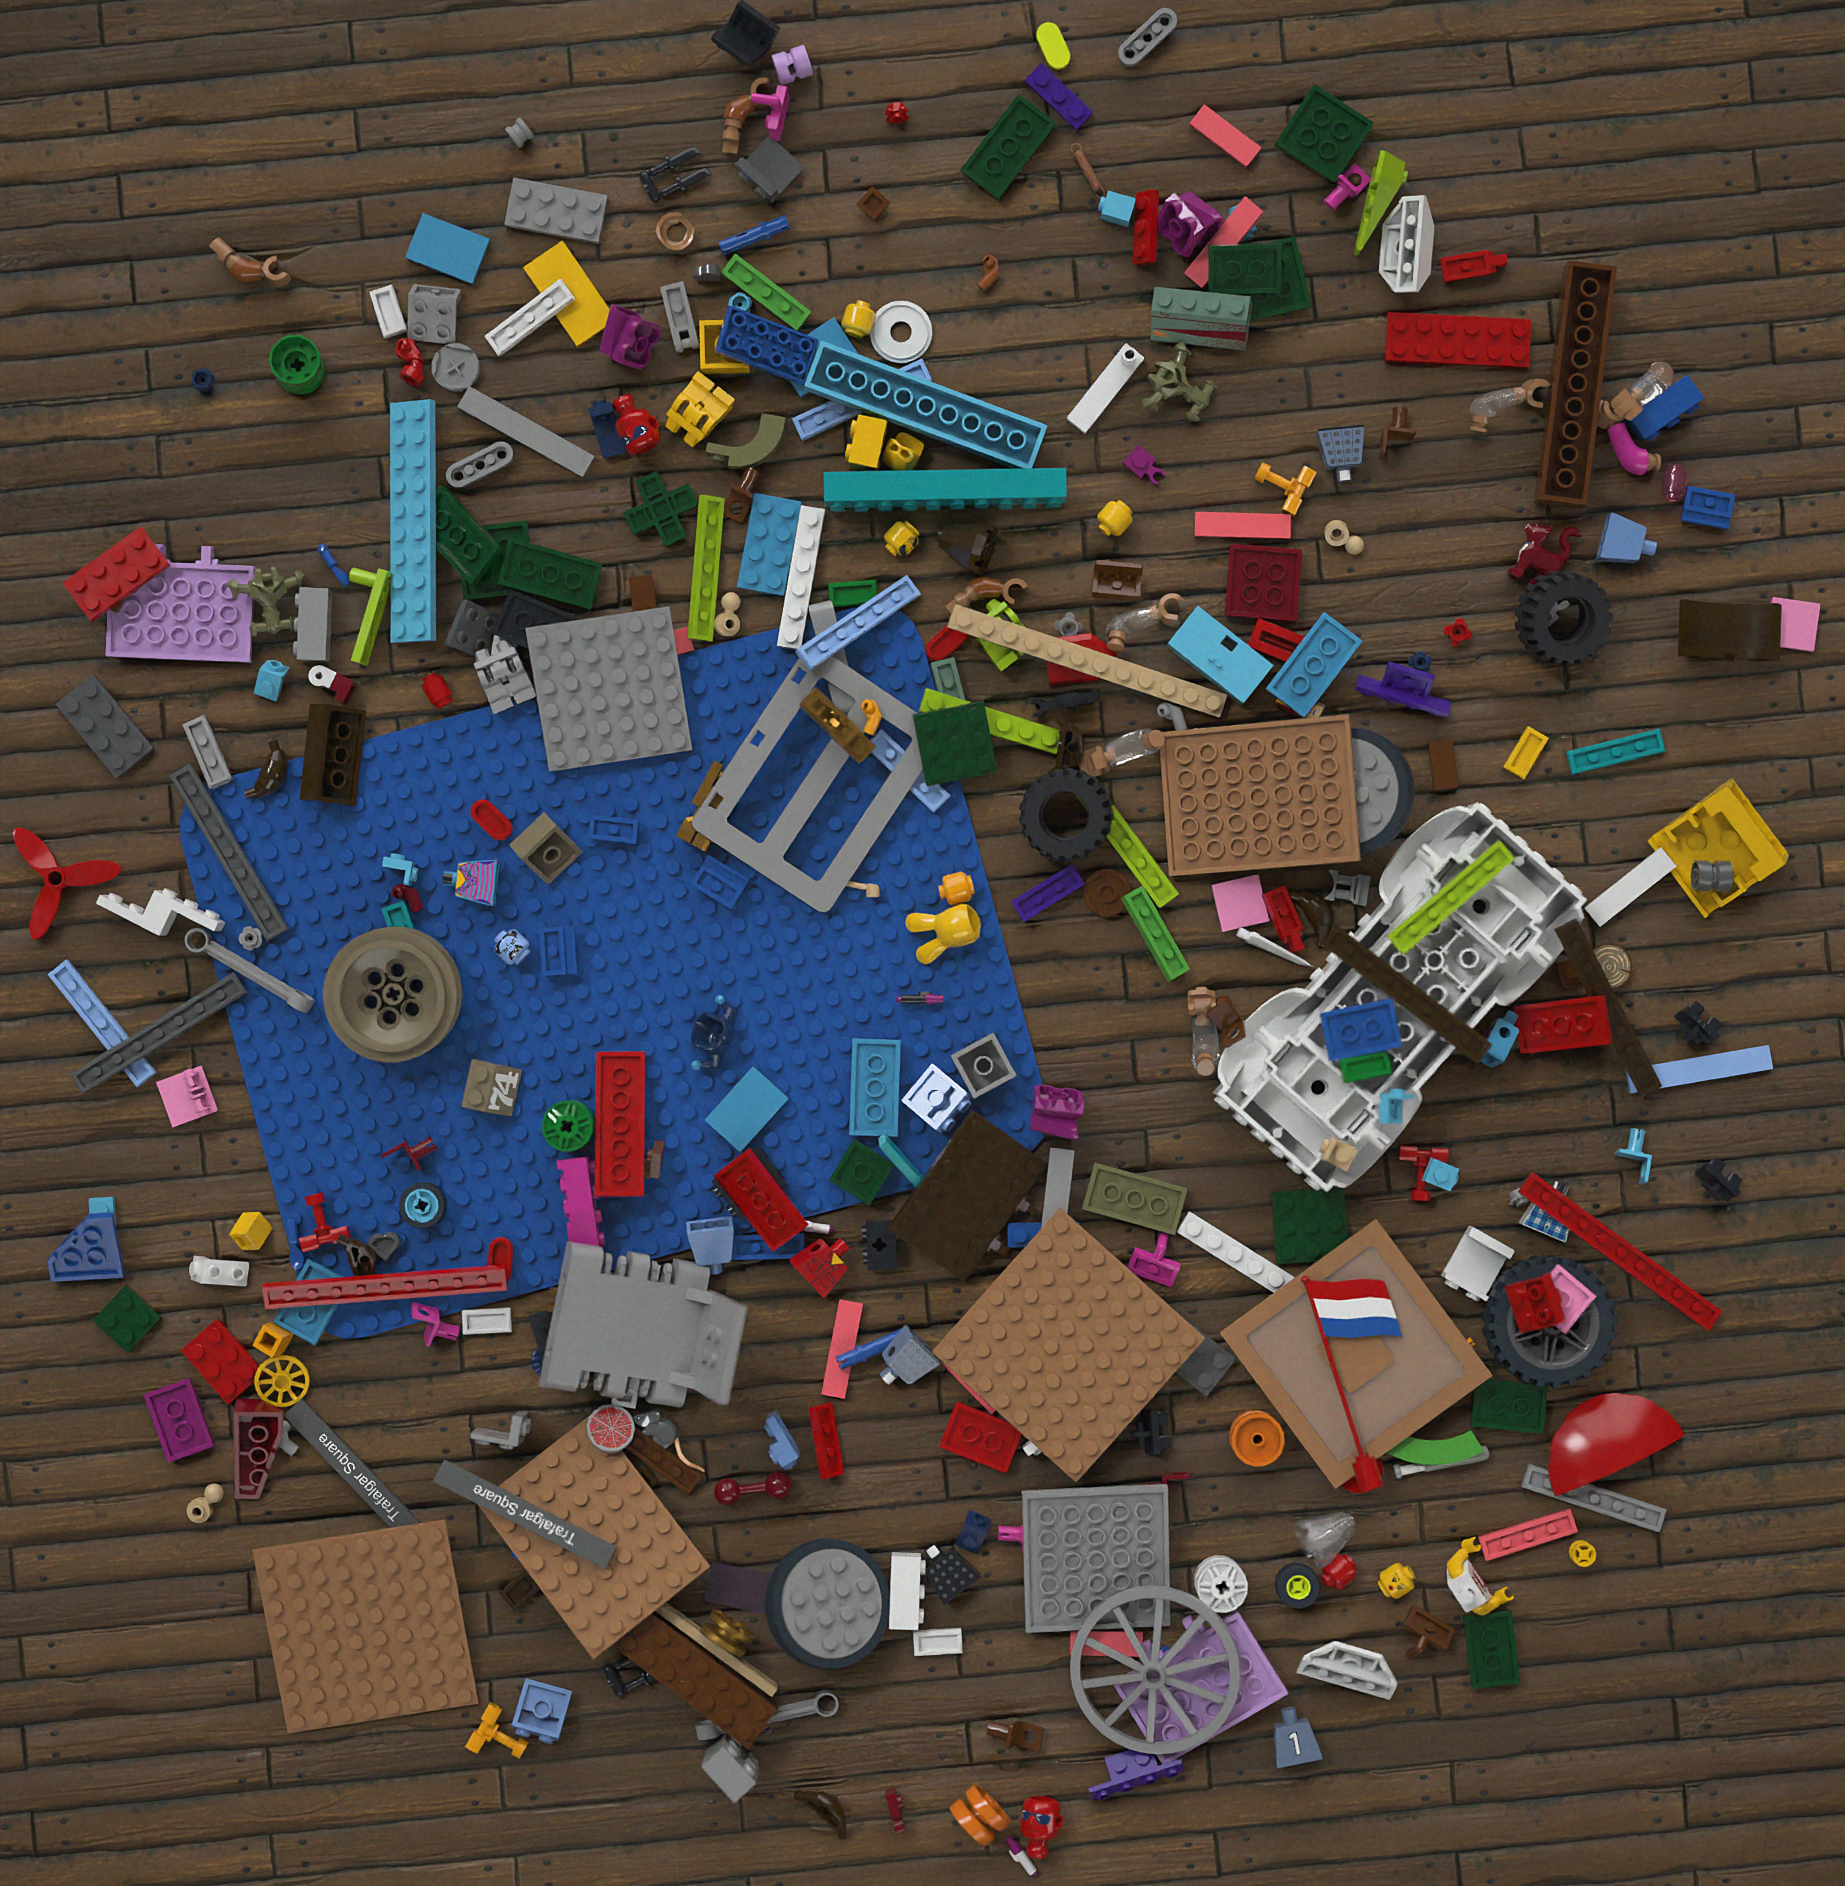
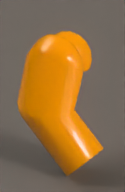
[861,699,882,736]

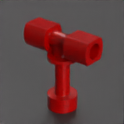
[1398,1145,1449,1201]
[299,1192,351,1252]

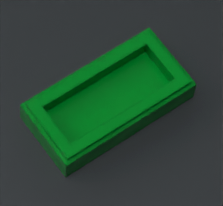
[828,580,877,608]
[1338,1050,1392,1084]

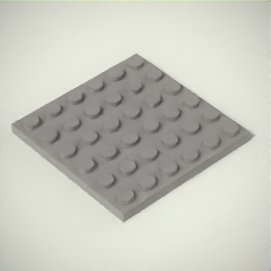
[525,606,693,772]
[1022,1484,1170,1633]

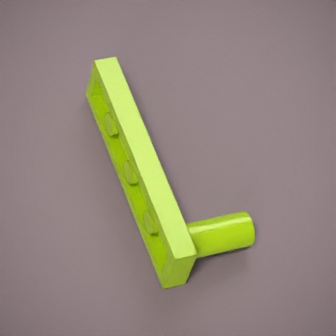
[349,568,392,666]

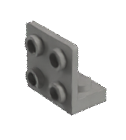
[407,284,461,344]

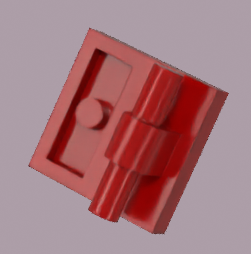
[1505,1272,1566,1333]

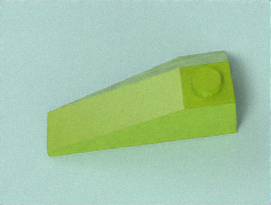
[1354,150,1408,256]

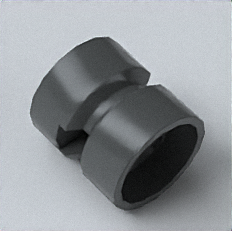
[1690,860,1733,892]

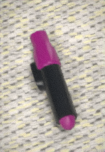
[896,991,944,1005]

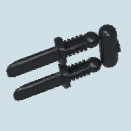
[639,147,711,203]
[603,1656,655,1697]

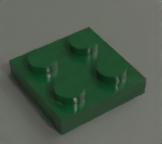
[829,1139,895,1205]
[92,1284,162,1353]

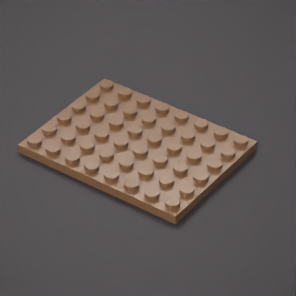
[1160,714,1361,876]
[478,1416,710,1659]

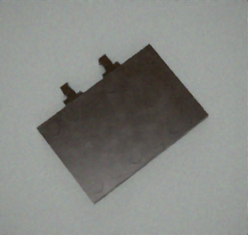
[887,1109,1048,1282]

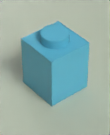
[1097,191,1136,227]

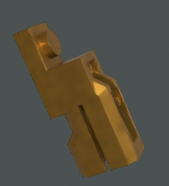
[798,687,876,764]
[676,760,724,852]

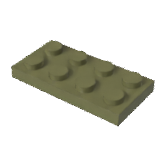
[1082,1162,1188,1235]

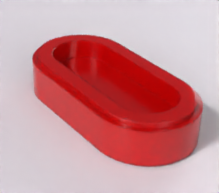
[926,624,967,662]
[470,799,513,841]
[487,1237,514,1282]

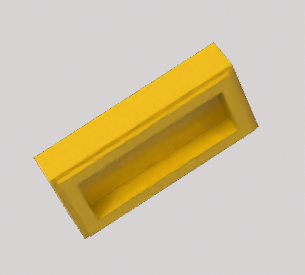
[1502,726,1549,780]

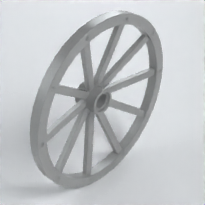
[1070,1586,1241,1754]

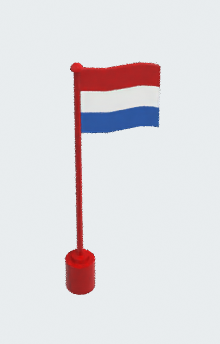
[1301,1276,1402,1492]

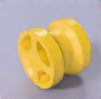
[1568,1540,1596,1567]

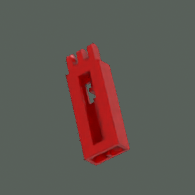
[1247,618,1305,663]

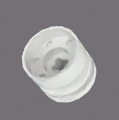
[1194,1555,1248,1613]

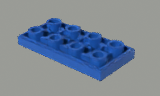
[714,305,818,386]

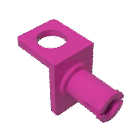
[1323,164,1371,211]
[411,1302,459,1347]
[998,1525,1023,1552]

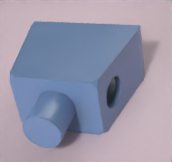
[1596,512,1657,563]
[686,1216,734,1274]

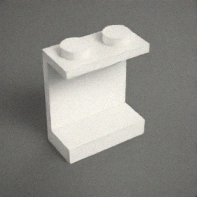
[1441,1226,1515,1302]

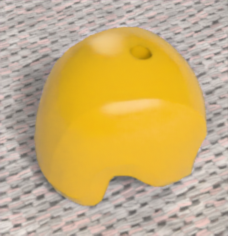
[883,432,924,471]

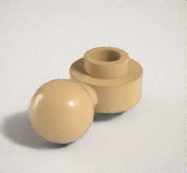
[1324,520,1364,555]
[714,592,741,636]
[187,1483,224,1523]

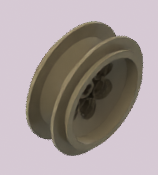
[323,926,462,1062]

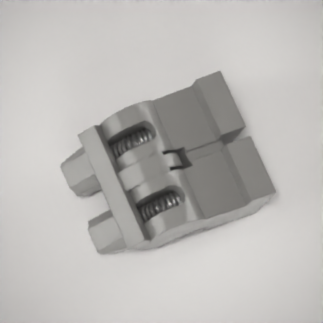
[474,640,537,714]

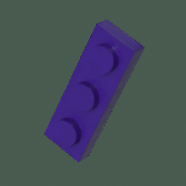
[1024,63,1093,131]
[1011,864,1085,922]

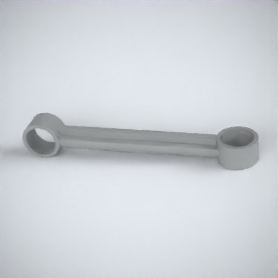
[185,928,315,1014]
[695,1690,839,1740]

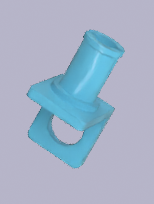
[1615,1128,1652,1185]

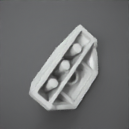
[1379,195,1434,293]
[1297,1641,1397,1700]

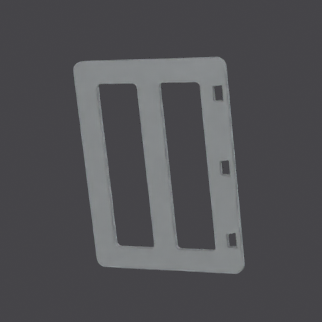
[692,656,922,912]

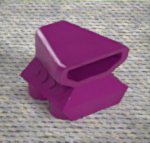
[1158,191,1224,257]
[599,304,661,370]
[1029,1085,1084,1140]

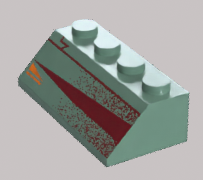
[1151,287,1253,351]

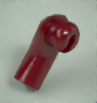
[391,884,424,913]

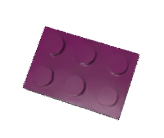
[143,1377,215,1462]

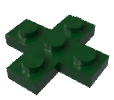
[623,471,698,548]

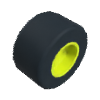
[1275,1562,1320,1609]

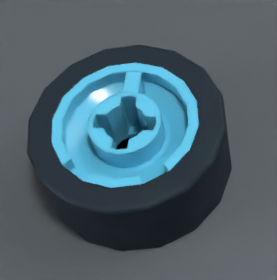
[399,1182,447,1229]

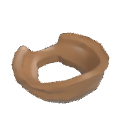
[656,212,695,250]

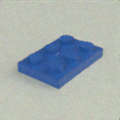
[1319,998,1402,1061]

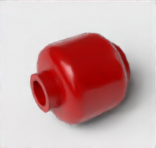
[1321,1553,1357,1590]

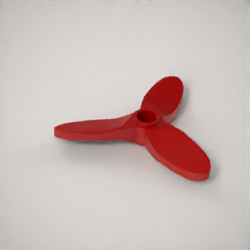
[13,827,122,940]

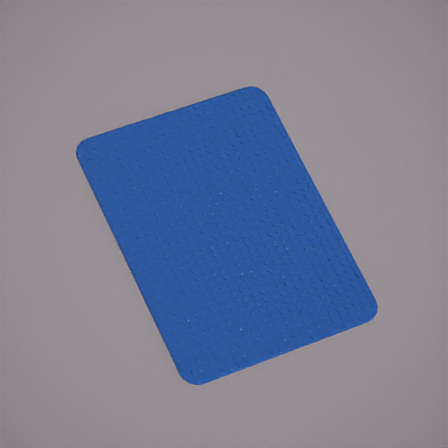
[179,606,1044,1339]

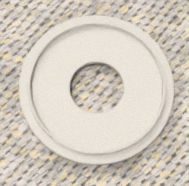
[870,301,932,363]

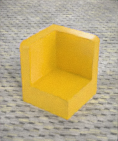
[229,1212,272,1250]

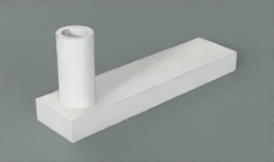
[1066,343,1144,434]

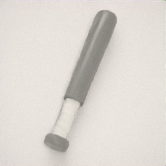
[1393,1446,1489,1479]

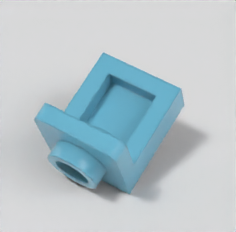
[254,660,289,701]
[382,853,418,886]
[1379,1089,1414,1124]
[1422,1158,1459,1191]

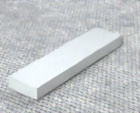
[484,279,576,356]
[1584,847,1676,927]

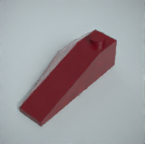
[234,1399,283,1499]

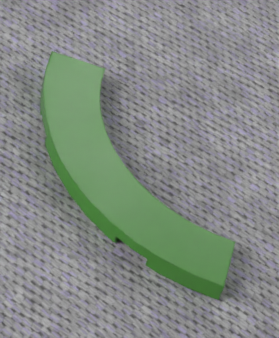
[1386,1430,1484,1465]

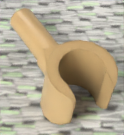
[846,881,880,897]

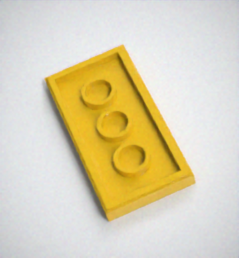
[523,240,610,347]

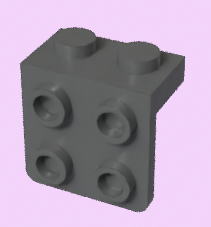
[736,137,803,203]

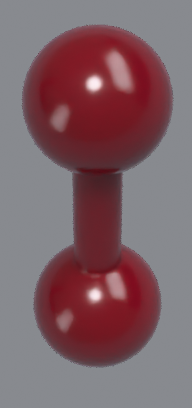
[714,1471,792,1506]

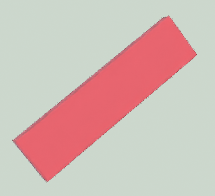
[1184,196,1265,289]
[1194,512,1291,539]
[821,1299,863,1399]
[1478,1508,1578,1561]

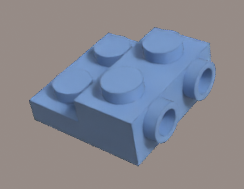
[764,1410,800,1470]
[512,1678,572,1744]

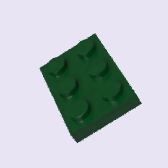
[1208,243,1281,294]
[1470,1379,1548,1434]
[1462,1609,1520,1689]

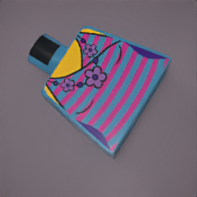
[442,860,500,907]
[1481,1010,1519,1068]

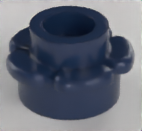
[191,368,215,392]
[1408,651,1432,673]

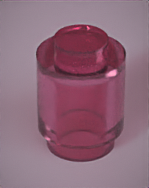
[1661,464,1688,501]

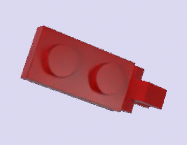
[1439,249,1508,283]
[1261,885,1305,953]

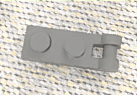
[660,281,700,353]

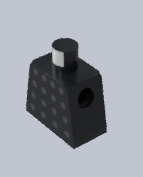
[924,1542,981,1605]

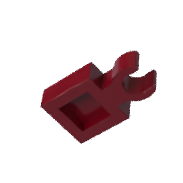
[885,1788,905,1834]

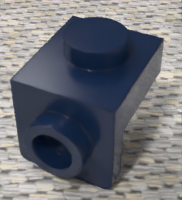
[955,1510,991,1554]

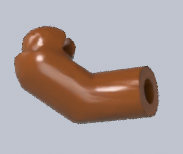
[976,255,1000,292]

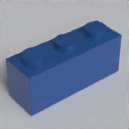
[1624,375,1704,442]

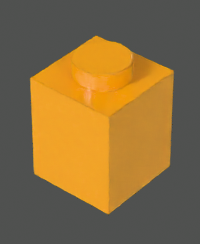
[252,1321,294,1358]

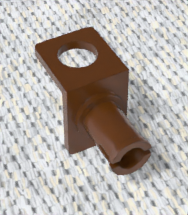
[1379,406,1416,460]
[723,467,760,523]
[1207,995,1246,1048]
[987,1720,1044,1751]

